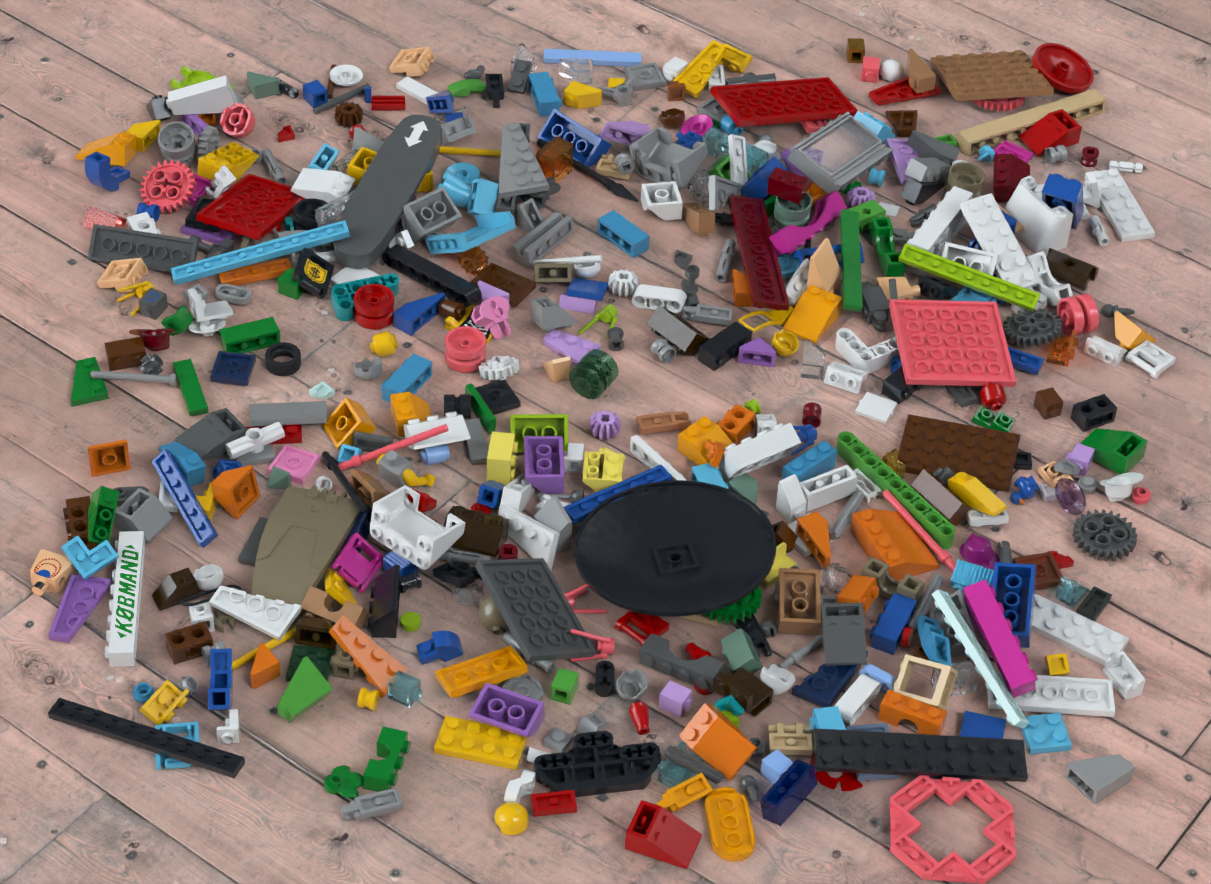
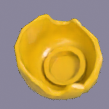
[771,329,799,357]
[494,801,529,835]

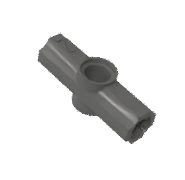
[725,72,776,85]

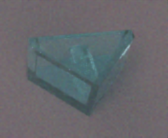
[1056,576,1089,608]

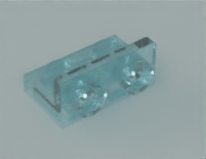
[657,741,703,788]

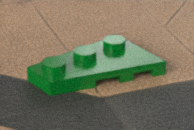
[70,357,109,407]

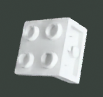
[188,288,234,323]

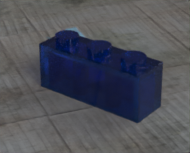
[760,759,818,826]

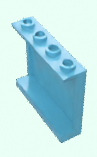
[424,211,516,254]

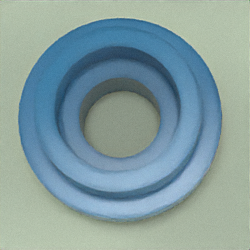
[133,683,154,703]

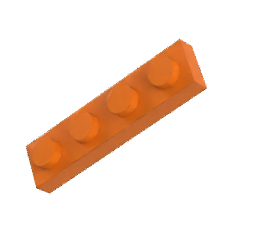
[218,258,292,286]

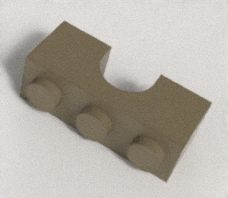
[861,557,925,606]

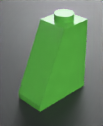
[276,656,333,723]

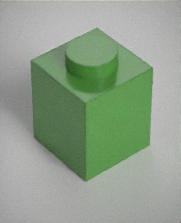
[551,668,579,705]

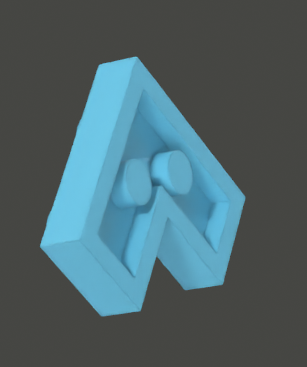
[61,536,119,580]

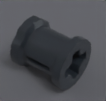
[400,570,422,594]

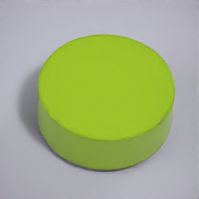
[400,612,421,632]

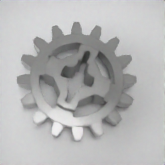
[197,125,220,158]

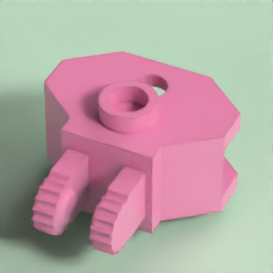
[471,295,511,340]

